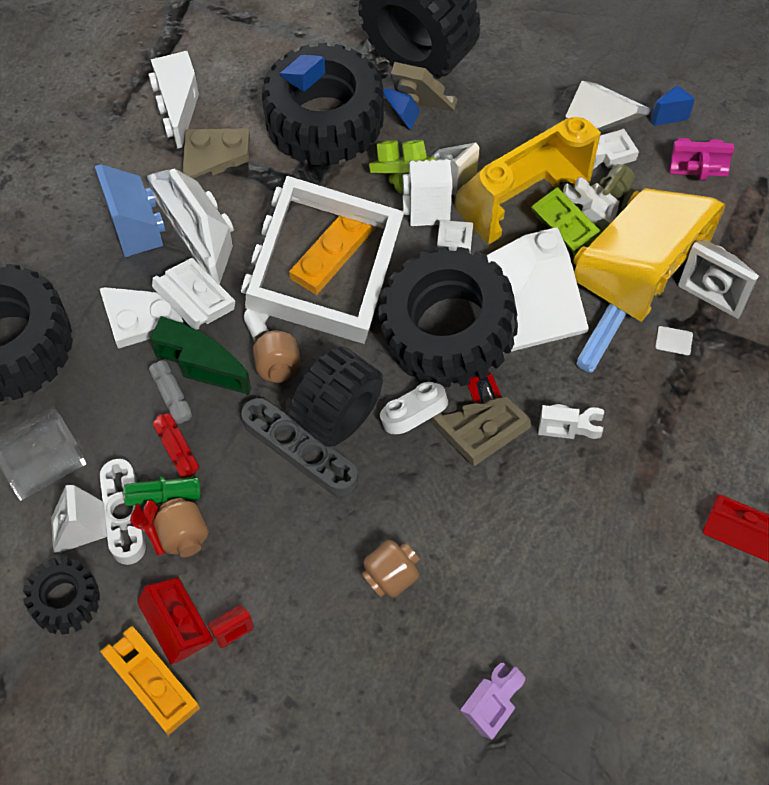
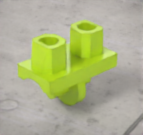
[369,140,436,194]

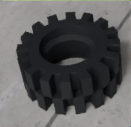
[23,557,100,635]

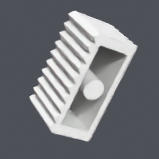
[403,158,452,226]

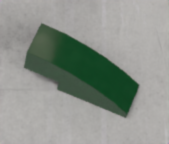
[150,316,251,395]

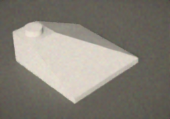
[468,227,589,354]

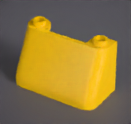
[455,117,601,245]
[573,188,725,322]

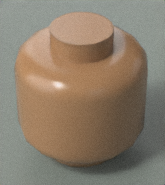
[253,330,301,383]
[153,498,209,557]
[362,540,420,598]

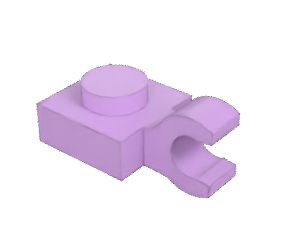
[460,663,526,740]

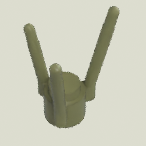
[577,164,635,213]

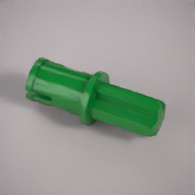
[123,476,200,506]

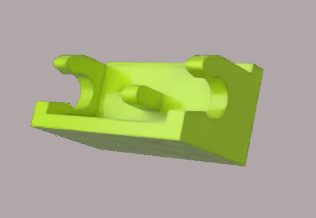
[531,187,601,257]

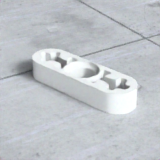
[100,459,146,565]

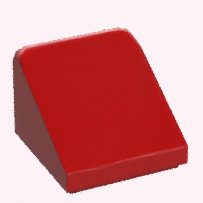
[207,605,254,648]

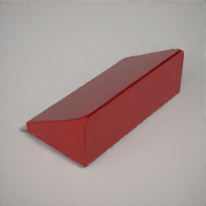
[703,494,769,562]
[137,577,214,665]

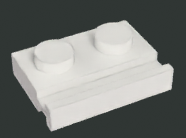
[152,258,235,330]

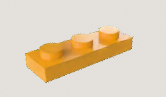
[289,216,376,295]

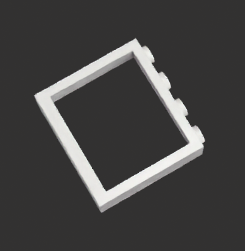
[241,176,404,344]

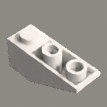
[148,51,199,149]

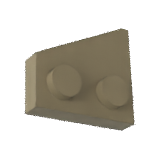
[391,62,457,112]
[183,128,250,179]
[430,397,531,466]

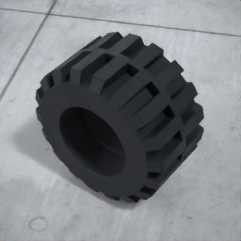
[290,346,383,447]

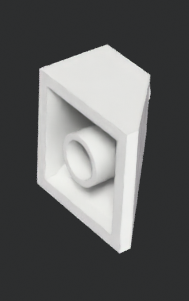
[565,81,652,130]
[678,239,759,319]

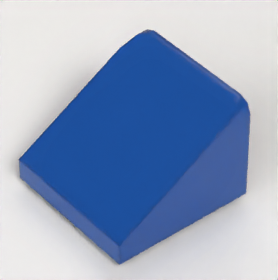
[280,55,326,92]
[651,86,695,126]
[383,88,420,130]

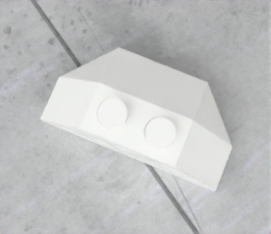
[147,169,234,284]

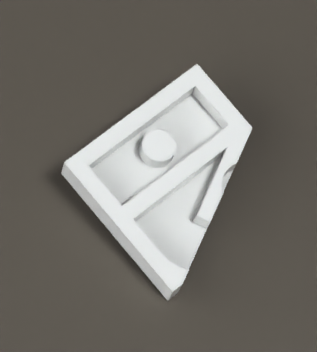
[100,287,184,349]

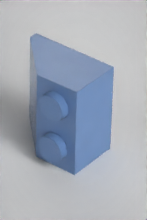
[95,164,166,257]

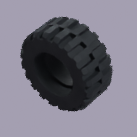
[358,0,481,79]
[262,43,384,166]
[379,247,518,387]
[0,264,73,402]

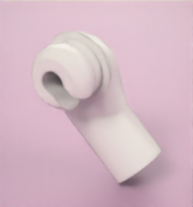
[244,309,270,342]

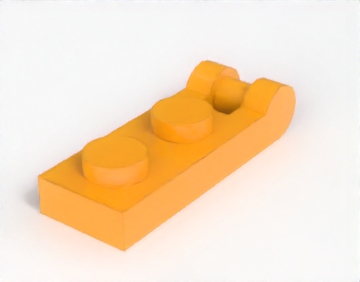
[100,626,200,736]

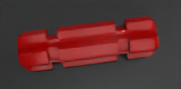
[153,413,200,478]

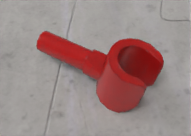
[130,500,165,556]

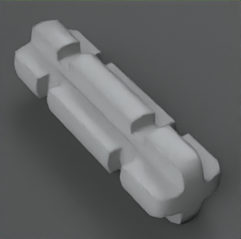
[149,360,192,424]

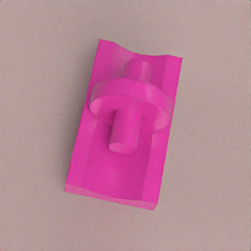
[669,138,735,181]

